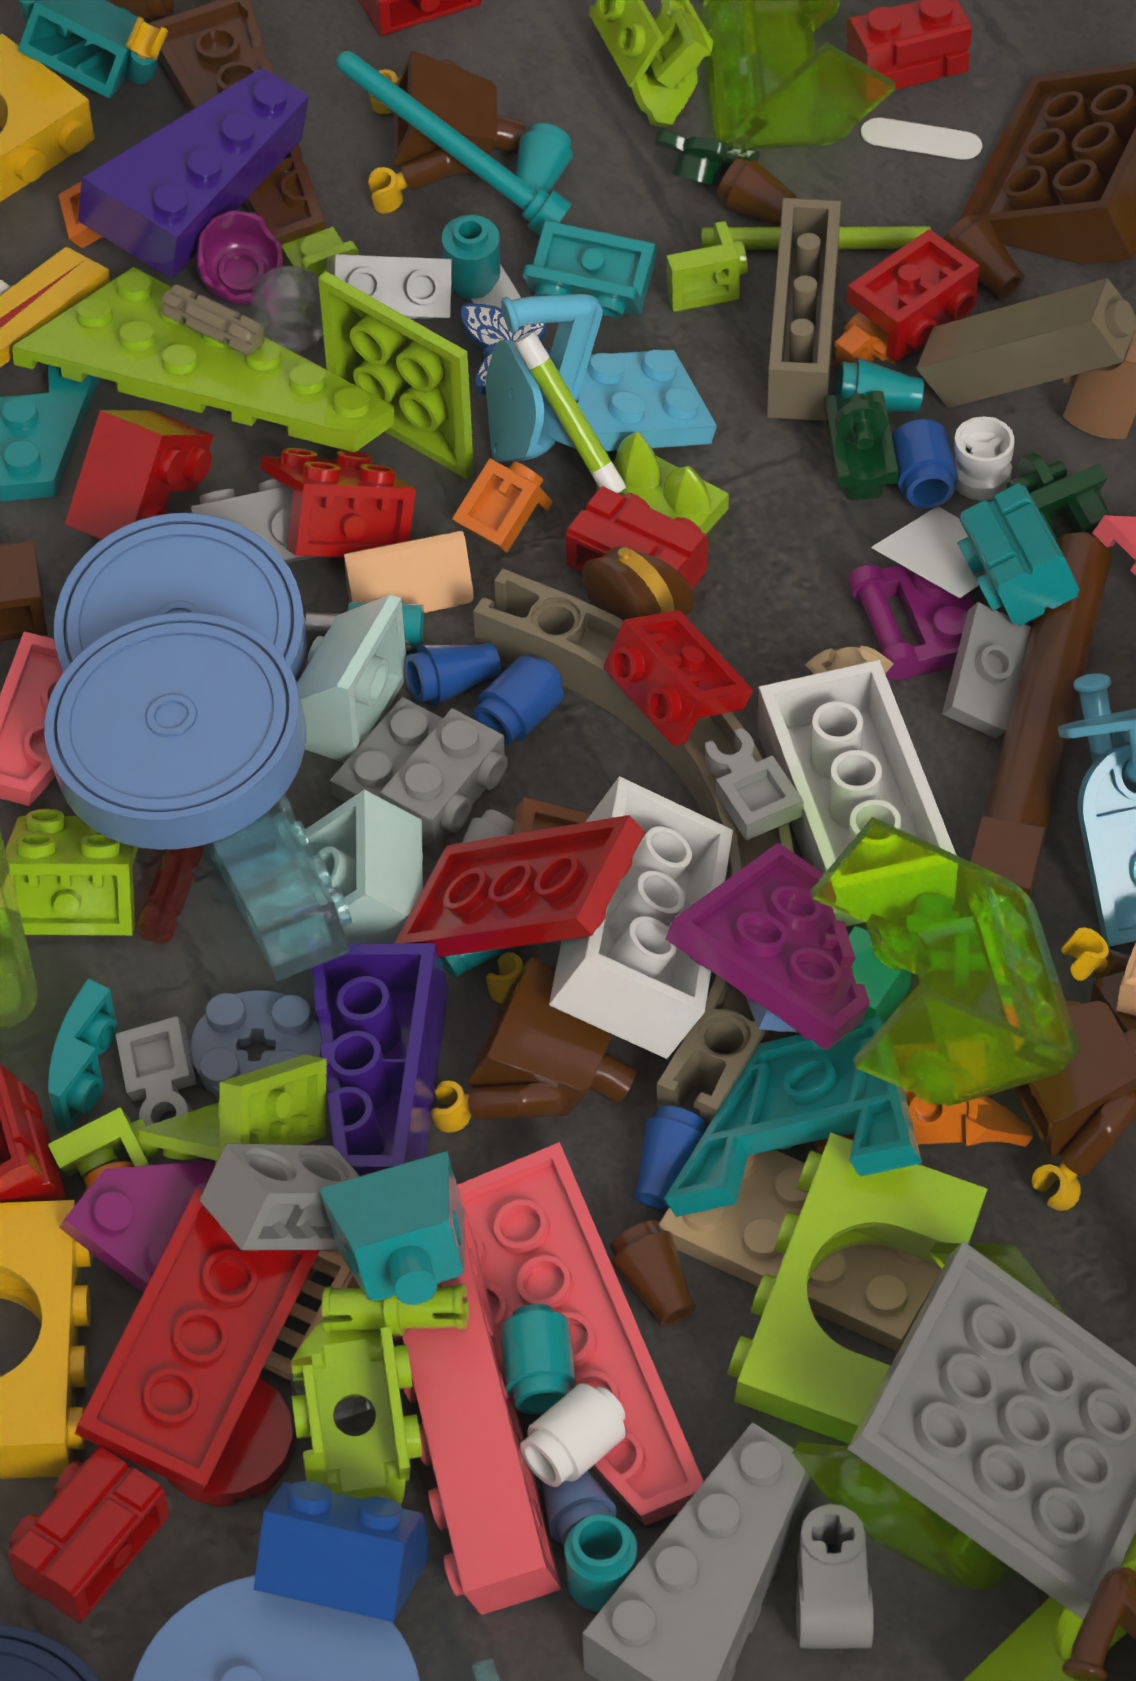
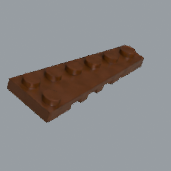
[147,0,326,244]

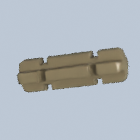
[161,284,265,355]

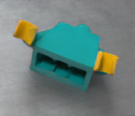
[18,0,169,98]

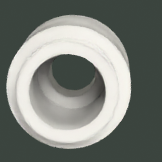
[520,1384,626,1487]

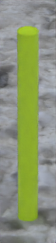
[702,226,931,250]

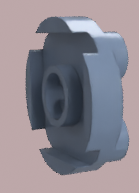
[190,990,322,1103]

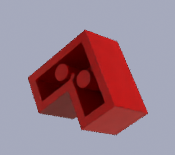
[64,410,214,540]

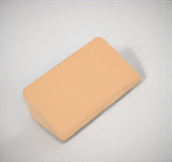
[344,531,474,613]

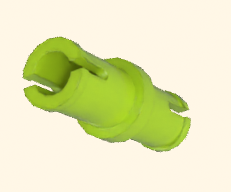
[322,1283,469,1337]

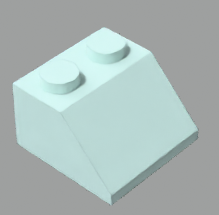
[296,595,406,763]
[279,789,423,956]

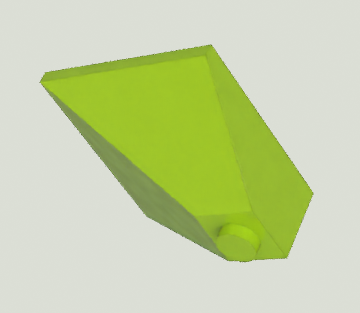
[318,271,474,479]

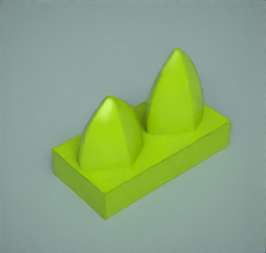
[596,432,729,534]

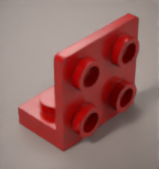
[260,448,416,557]

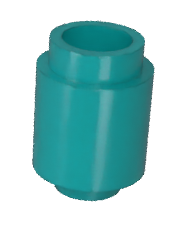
[442,215,500,300]
[500,1304,576,1415]
[565,1514,637,1612]

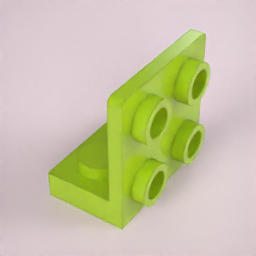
[0,809,139,936]
[138,1054,327,1166]

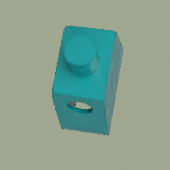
[319,1151,465,1305]

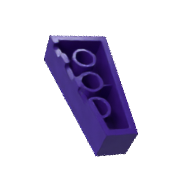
[78,67,309,280]
[307,943,449,1176]

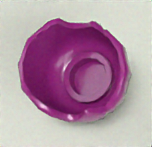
[195,210,283,305]

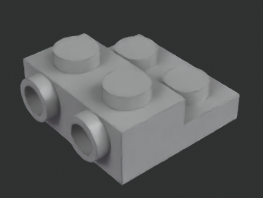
[330,697,508,850]

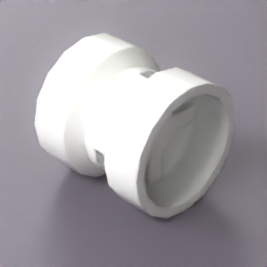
[954,416,1015,501]

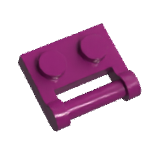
[847,564,974,681]

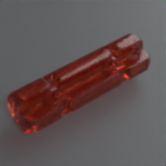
[137,845,204,944]

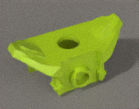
[588,0,714,128]
[291,1316,422,1505]

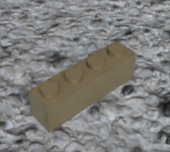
[767,198,841,421]

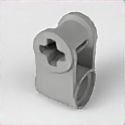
[796,1504,873,1649]

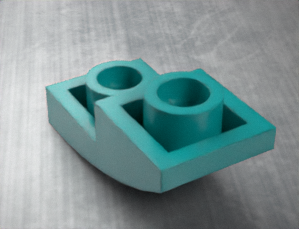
[48,979,118,1133]

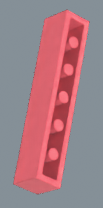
[394,1209,562,1615]

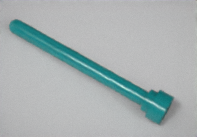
[336,51,572,237]

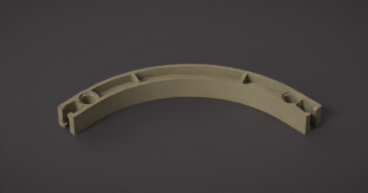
[473,568,794,1128]

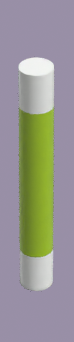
[514,331,626,493]

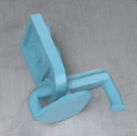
[486,294,717,462]
[1058,674,1136,947]

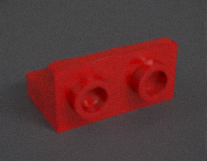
[846,229,980,362]
[604,610,753,746]

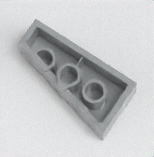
[583,1422,811,1681]

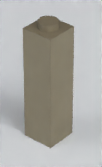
[916,278,1136,408]

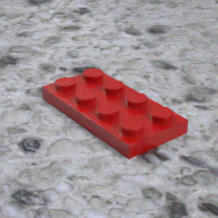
[394,815,645,957]
[74,1188,320,1495]

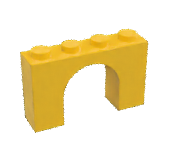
[0,33,95,202]
[0,1200,93,1479]

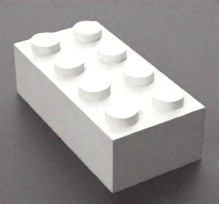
[757,660,957,926]
[549,776,733,1059]

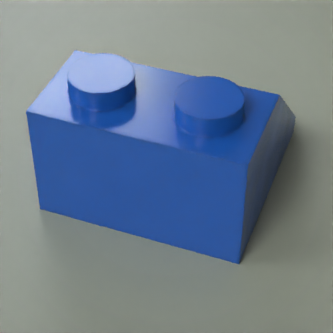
[253,1481,431,1622]

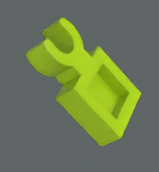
[650,0,710,90]

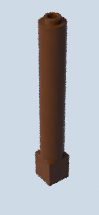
[963,532,1112,926]

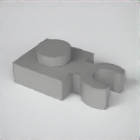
[705,728,804,840]
[115,1016,197,1126]

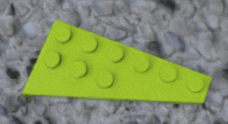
[12,267,394,453]

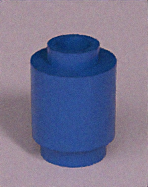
[892,419,958,509]
[473,656,564,746]

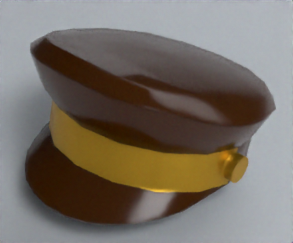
[582,546,694,621]

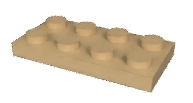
[659,1150,943,1352]

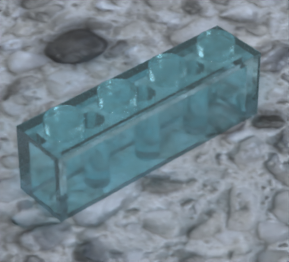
[205,793,352,982]

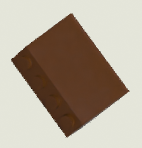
[958,62,1136,265]

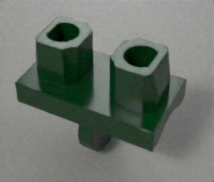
[824,391,898,501]
[1007,453,1109,540]

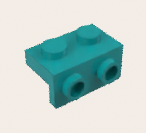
[522,220,658,318]

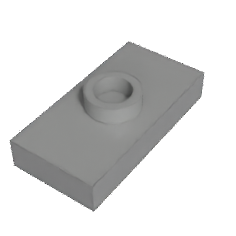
[942,602,1031,739]

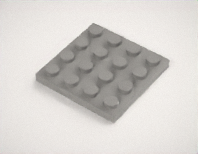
[847,1241,1136,1620]

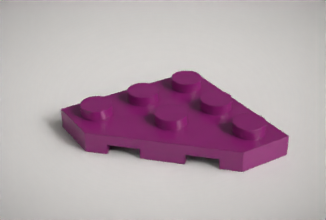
[665,843,870,1051]
[59,1160,215,1293]

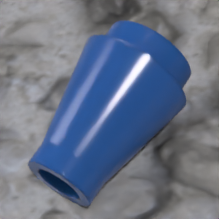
[404,642,501,706]
[633,1105,707,1211]

